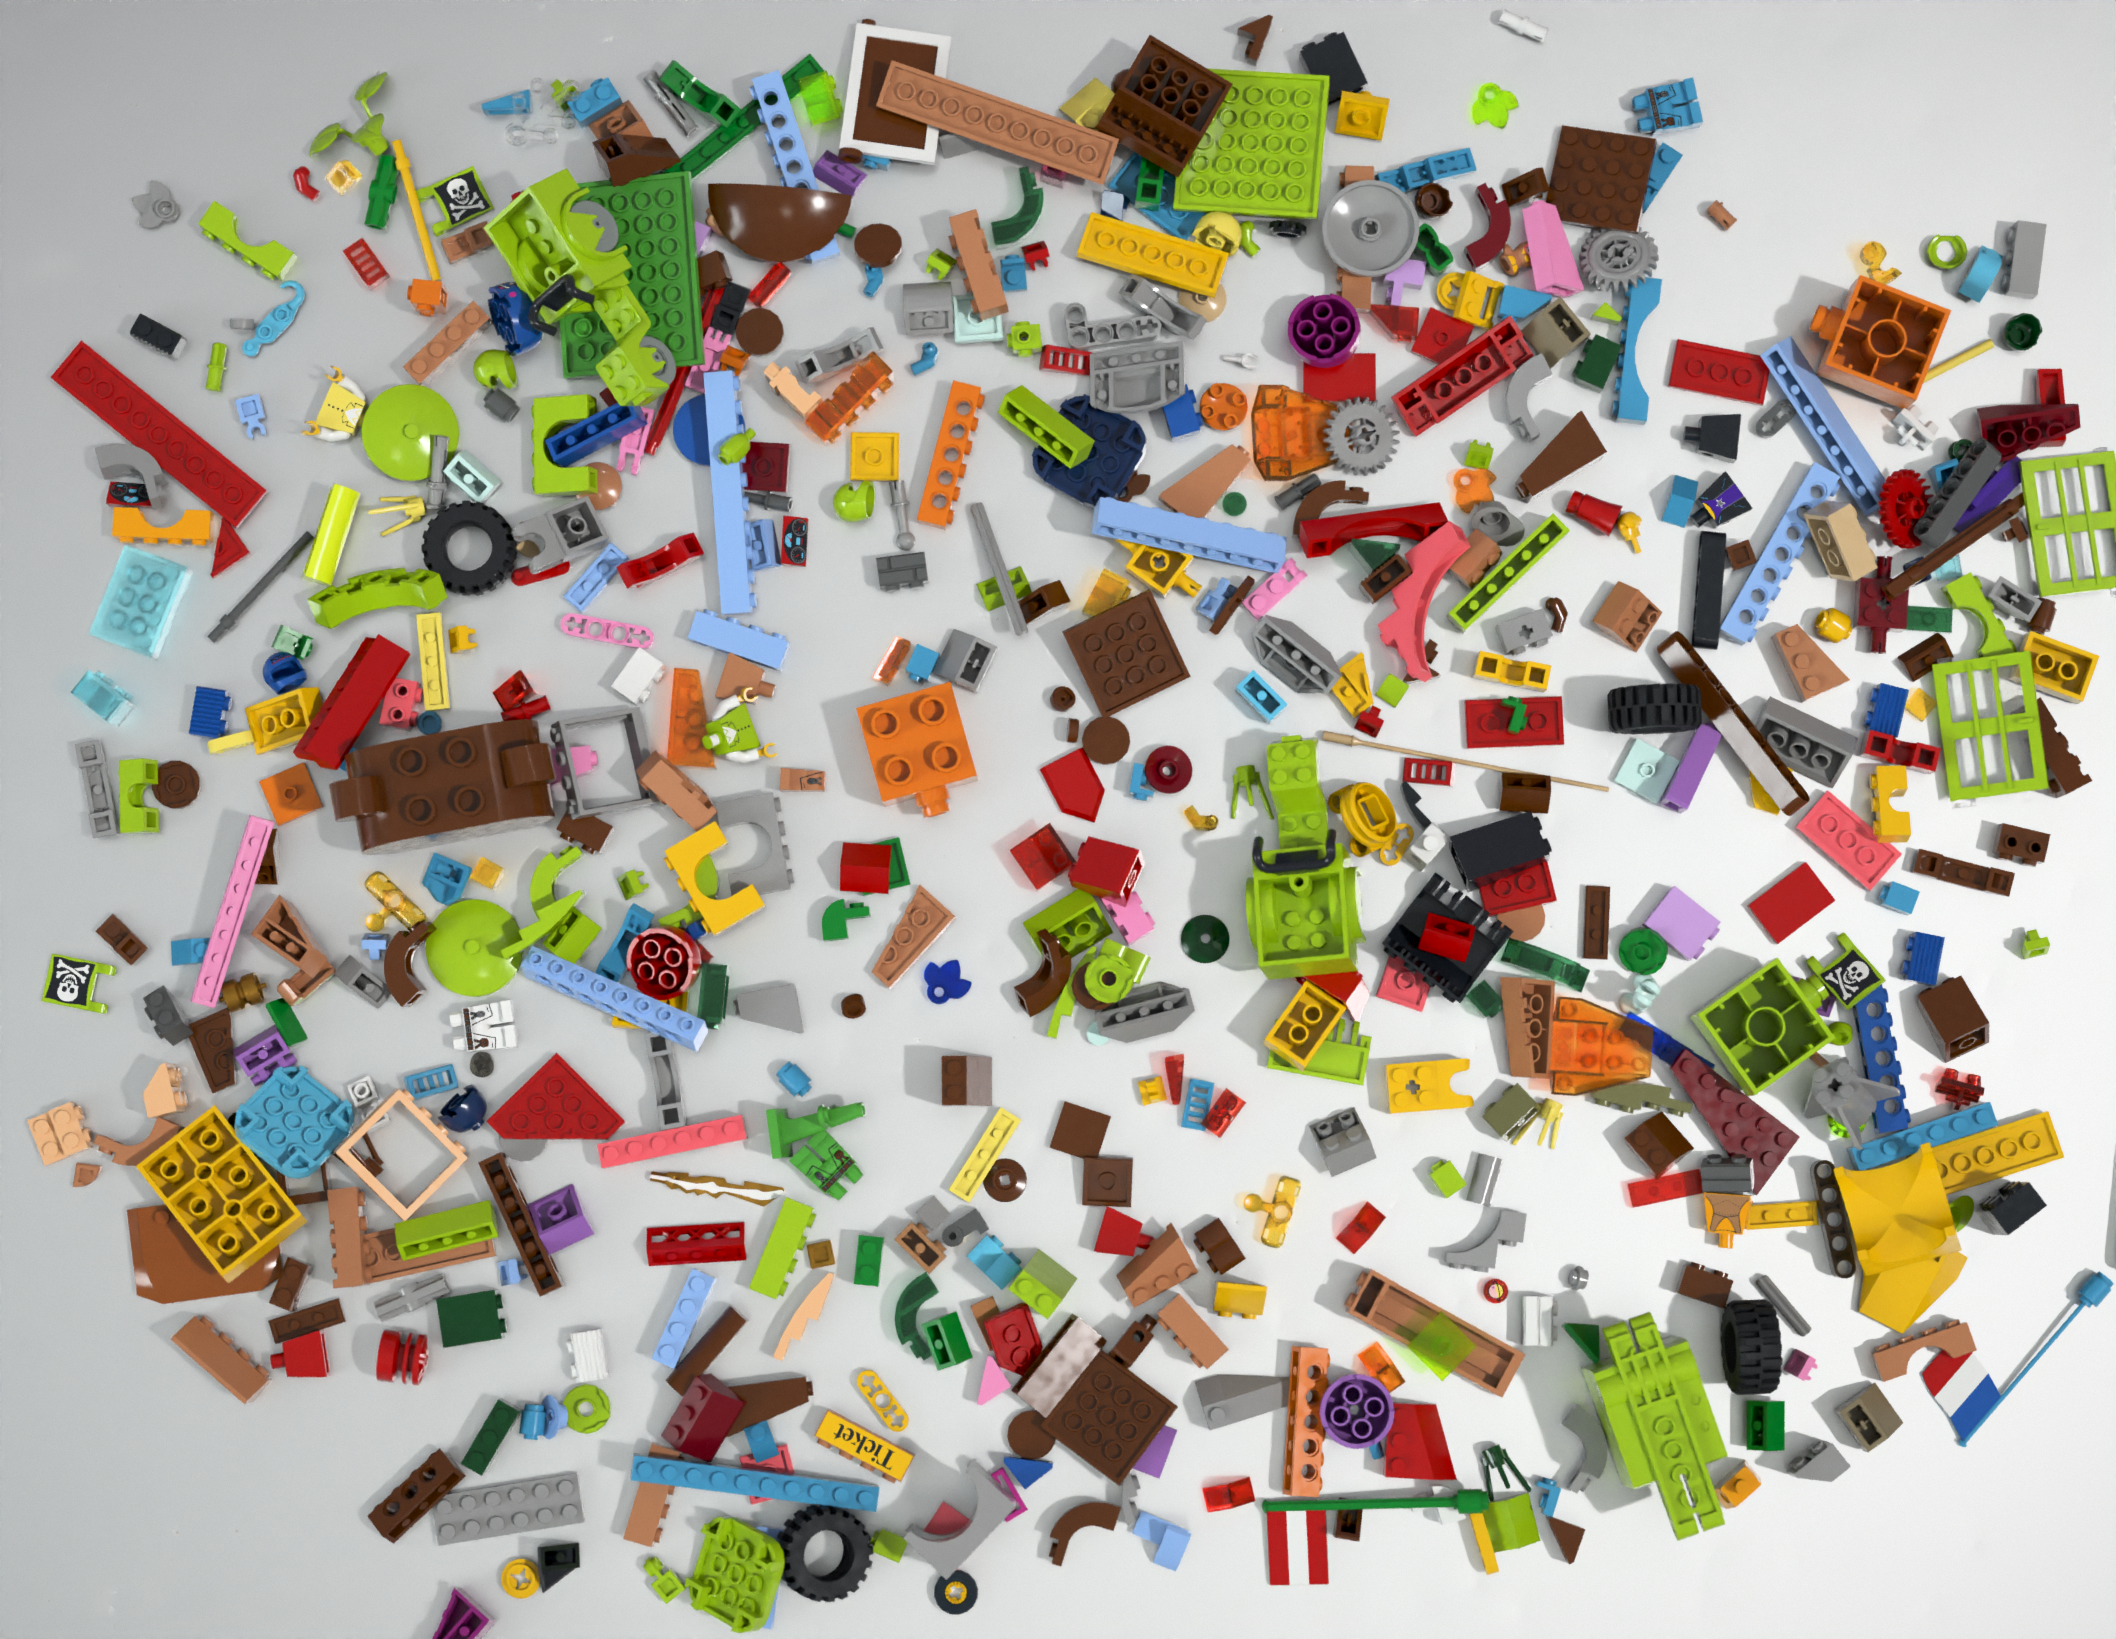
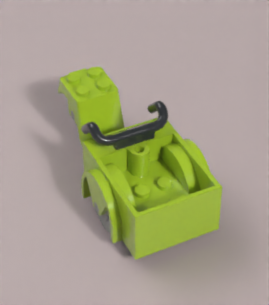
[483,168,676,406]
[1245,735,1366,980]

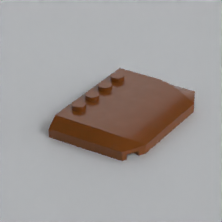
[127,1204,283,1304]

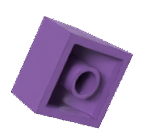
[528,1184,594,1254]

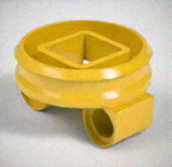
[1328,782,1397,857]

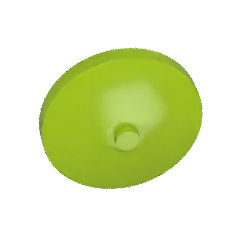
[361,384,459,481]
[426,899,524,997]

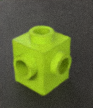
[1007,321,1042,357]

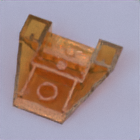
[1251,385,1353,481]

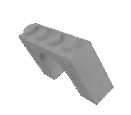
[715,792,794,896]

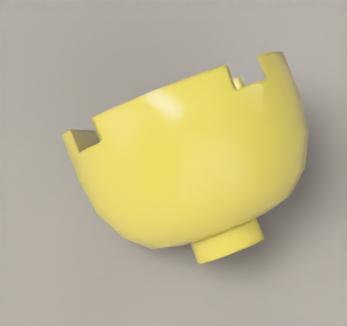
[1193,212,1242,257]

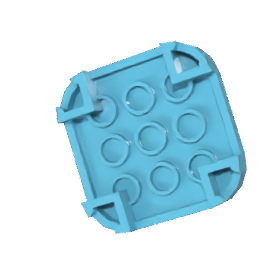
[234,1065,354,1179]

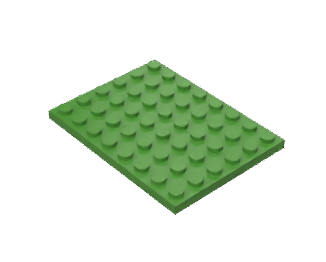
[560,171,705,379]

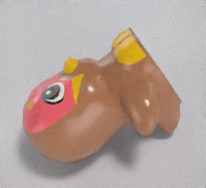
[1499,241,1532,277]

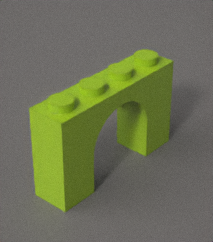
[531,394,598,497]

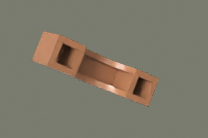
[1871,1319,1977,1382]

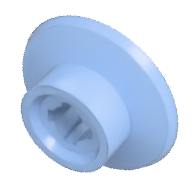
[541,1395,568,1439]

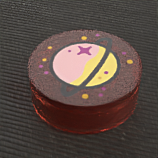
[1483,1279,1508,1303]

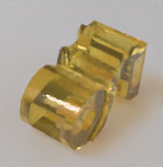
[1860,241,1902,285]

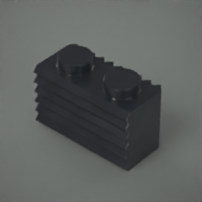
[130,313,187,360]

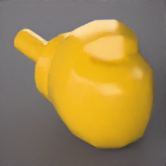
[1616,511,1642,554]

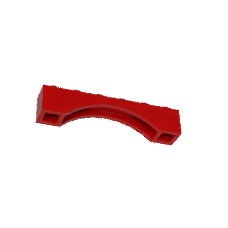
[1299,502,1448,558]

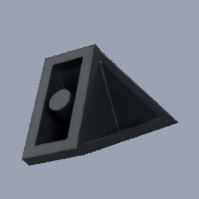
[537,1543,580,1593]

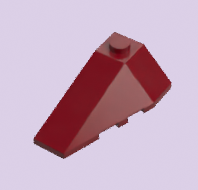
[1977,404,2081,462]

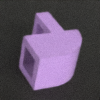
[1383,259,1426,311]

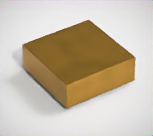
[806,1240,835,1269]

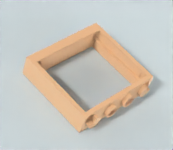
[333,1088,468,1221]

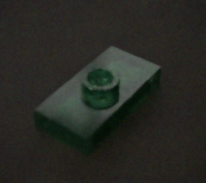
[1905,606,1953,634]

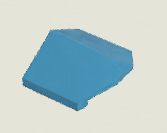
[422,852,473,906]

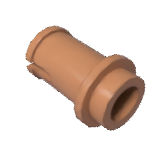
[1706,200,1737,231]

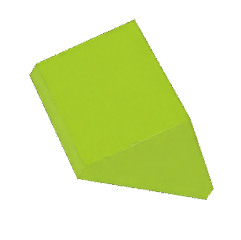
[1483,1492,1541,1552]

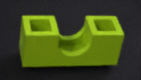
[118,758,159,835]

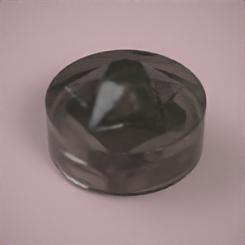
[470,1052,494,1077]

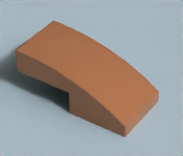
[441,221,494,264]

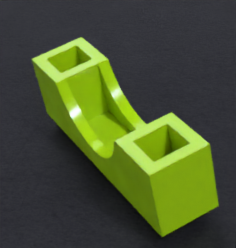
[198,201,297,281]
[1941,572,2017,673]

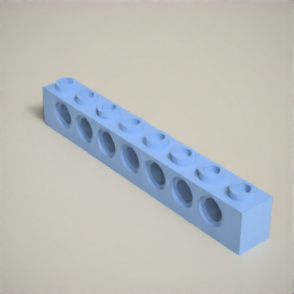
[749,70,840,265]
[1719,462,1840,646]
[521,946,708,1052]

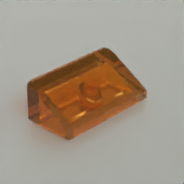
[873,637,912,686]

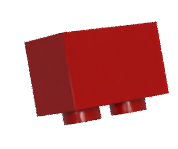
[1418,913,1476,963]

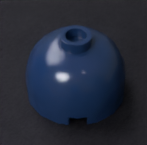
[438,1084,487,1133]

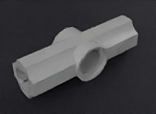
[374,1273,450,1322]

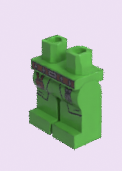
[789,1130,863,1201]

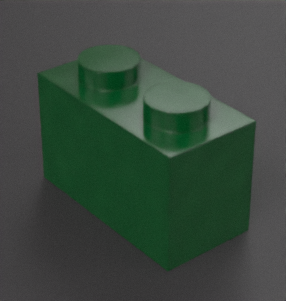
[1573,334,1622,393]

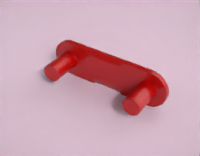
[511,561,570,586]

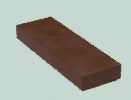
[1582,886,1610,960]
[268,1298,347,1344]

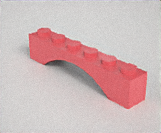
[597,1115,748,1169]

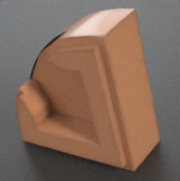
[73,1163,102,1187]

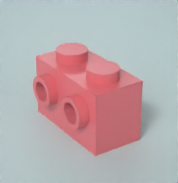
[379,678,423,732]

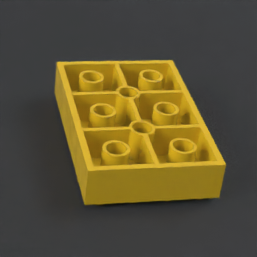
[136,1105,307,1284]

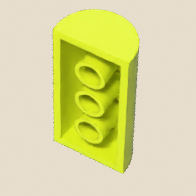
[301,484,361,586]

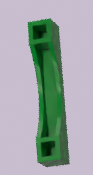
[1135,157,1164,211]

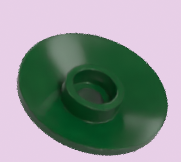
[1181,915,1230,963]

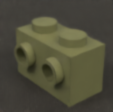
[1482,1083,1542,1142]

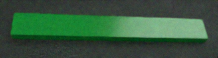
[662,54,826,181]

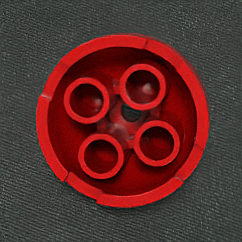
[626,925,701,1000]

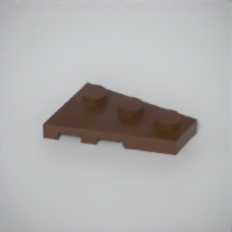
[189,1007,237,1094]

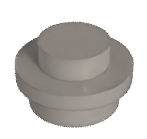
[1568,1266,1589,1291]

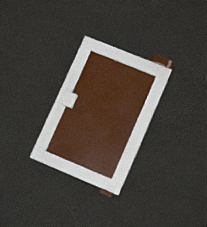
[838,19,952,165]

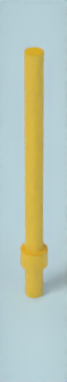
[392,139,441,281]

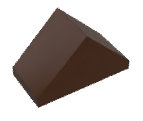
[1333,1497,1363,1542]
[1546,1516,1586,1565]

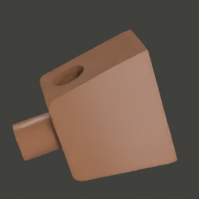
[715,652,776,704]

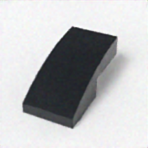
[710,281,752,335]
[1400,781,1432,831]

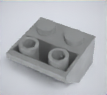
[933,629,997,693]
[1309,1107,1377,1177]
[1786,1441,1851,1482]

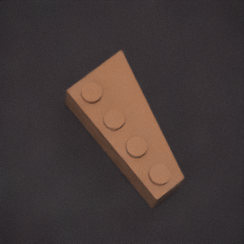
[948,209,1009,321]
[1500,977,1555,1079]
[327,1187,373,1288]

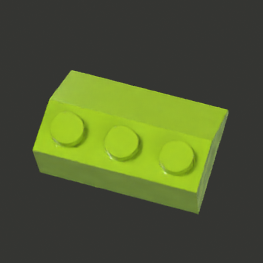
[1023,889,1113,958]

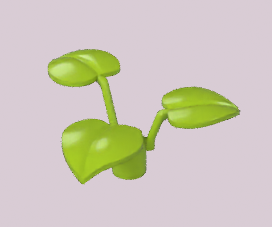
[309,71,390,157]

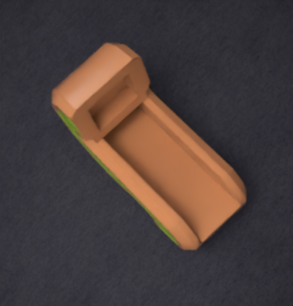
[277,960,335,1006]

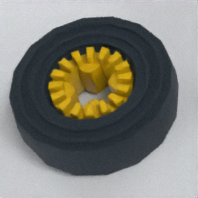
[934,1570,978,1615]

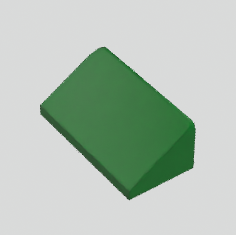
[265,998,308,1048]

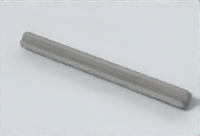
[971,502,1028,636]

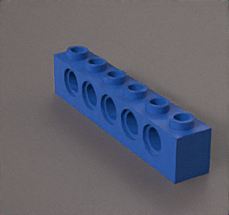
[1852,984,1911,1134]

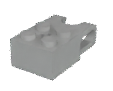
[511,496,609,574]

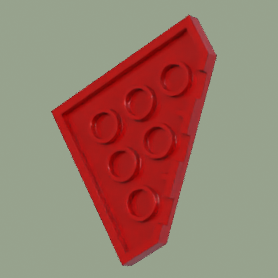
[486,1053,625,1140]

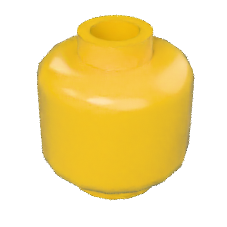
[1814,608,1852,643]

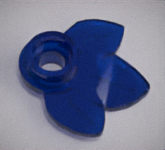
[924,960,972,1004]

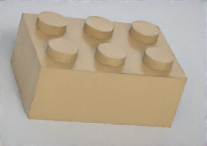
[1803,500,1878,581]

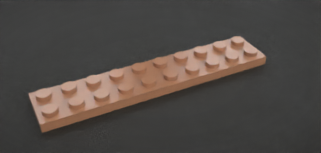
[876,60,1119,186]

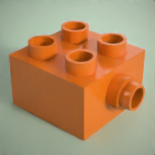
[1809,275,1951,409]
[856,682,978,818]

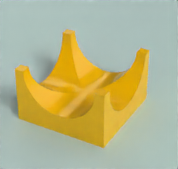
[1833,1142,1962,1276]

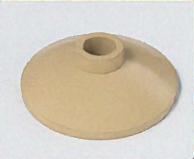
[1178,283,1226,323]

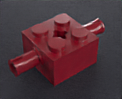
[1853,556,1909,654]

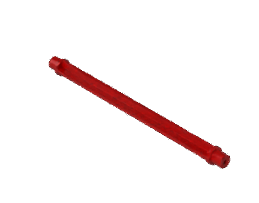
[644,288,725,456]

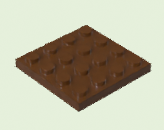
[1546,125,1657,234]
[1062,589,1191,719]
[1040,1349,1178,1486]

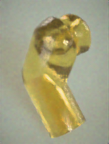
[1183,805,1219,831]

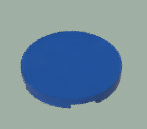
[673,394,746,467]

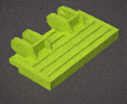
[1267,1019,1372,1085]

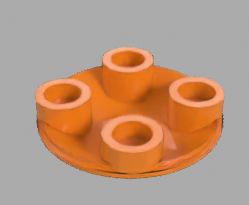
[1200,383,1248,431]

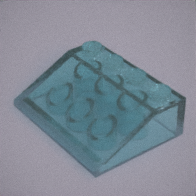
[89,545,193,660]

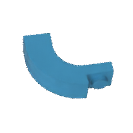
[595,903,654,983]

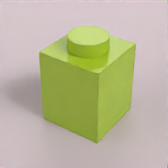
[1428,1159,1467,1199]
[870,1527,908,1563]

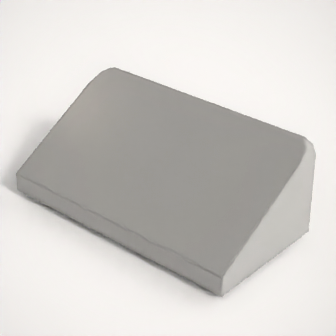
[939,133,989,159]

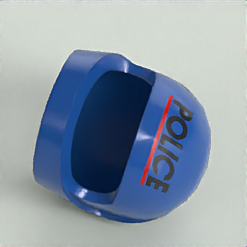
[263,652,308,695]

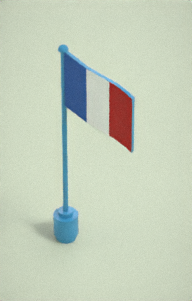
[1922,1271,2114,1447]

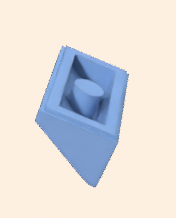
[748,519,782,572]

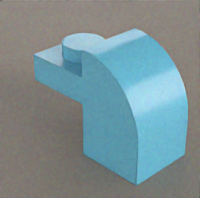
[1958,245,2003,303]

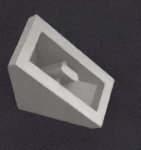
[1987,576,2042,622]

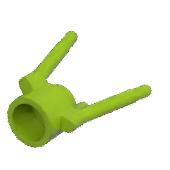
[1231,765,1274,820]

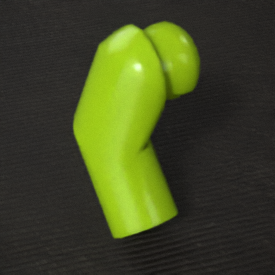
[1240,220,1261,257]

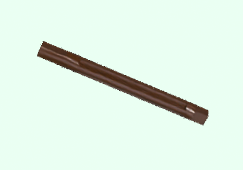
[1882,492,2025,600]

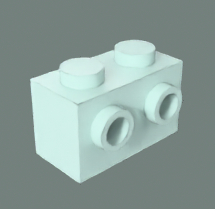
[443,450,502,503]

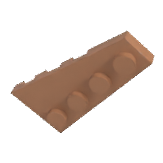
[872,885,956,989]

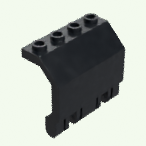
[1382,872,1513,1003]

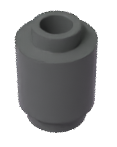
[483,388,520,423]

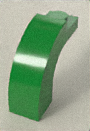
[658,60,741,128]

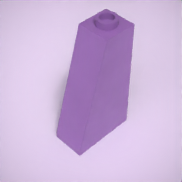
[1659,722,1722,814]

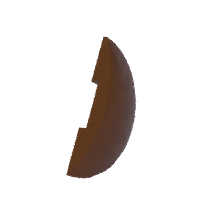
[708,183,852,262]

